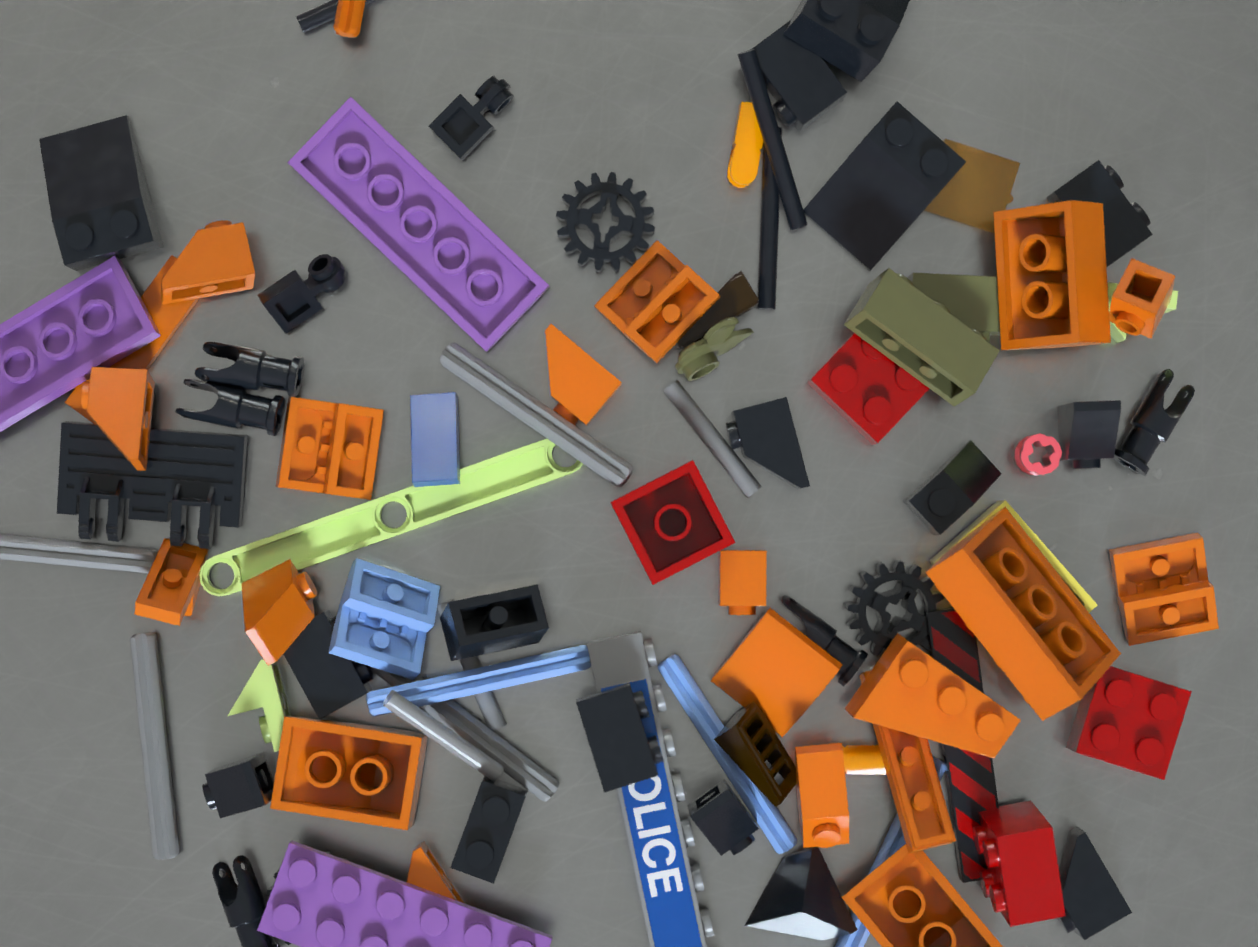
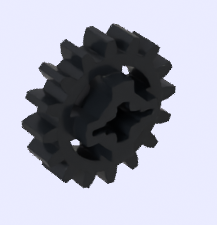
[556,172,655,273]
[845,560,945,657]

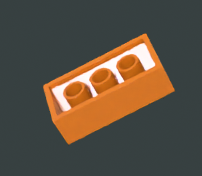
[926,507,1121,721]

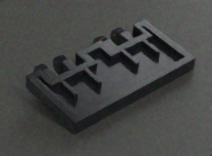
[57,421,247,549]

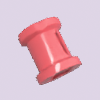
[1014,433,1062,476]

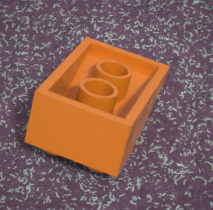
[270,716,428,830]
[841,844,1003,947]

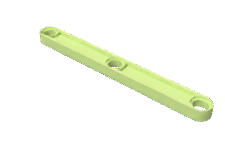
[199,438,583,596]

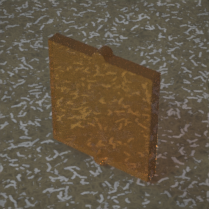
[924,139,1020,234]

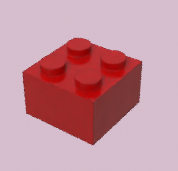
[807,333,929,445]
[610,460,736,585]
[1066,666,1192,780]
[973,800,1066,927]

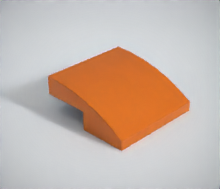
[594,240,721,363]
[275,397,384,500]
[1109,533,1219,646]
[711,608,843,737]

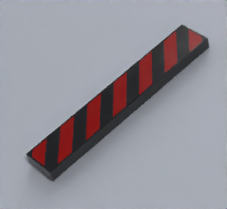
[924,607,999,883]

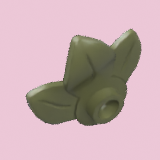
[675,317,754,381]

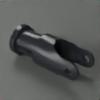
[195,342,304,397]
[1113,369,1195,476]
[176,379,285,436]
[781,595,868,687]
[212,855,281,947]

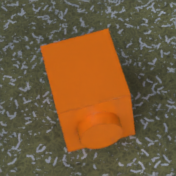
[718,550,767,615]

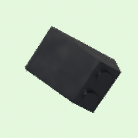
[783,0,910,82]
[803,101,966,271]
[39,115,164,271]

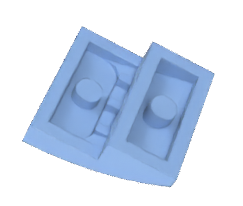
[328,558,440,680]

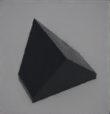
[745,847,858,940]

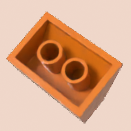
[993,200,1111,350]

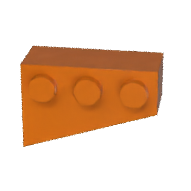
[844,633,1021,758]

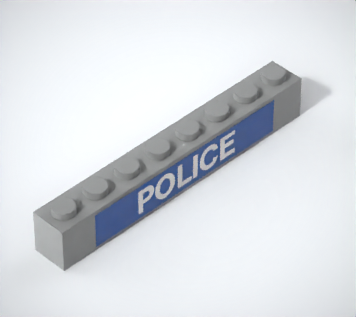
[587,631,714,947]

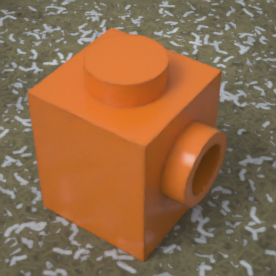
[1109,258,1176,339]

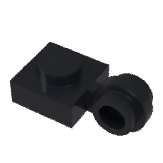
[429,76,514,160]
[258,254,345,334]

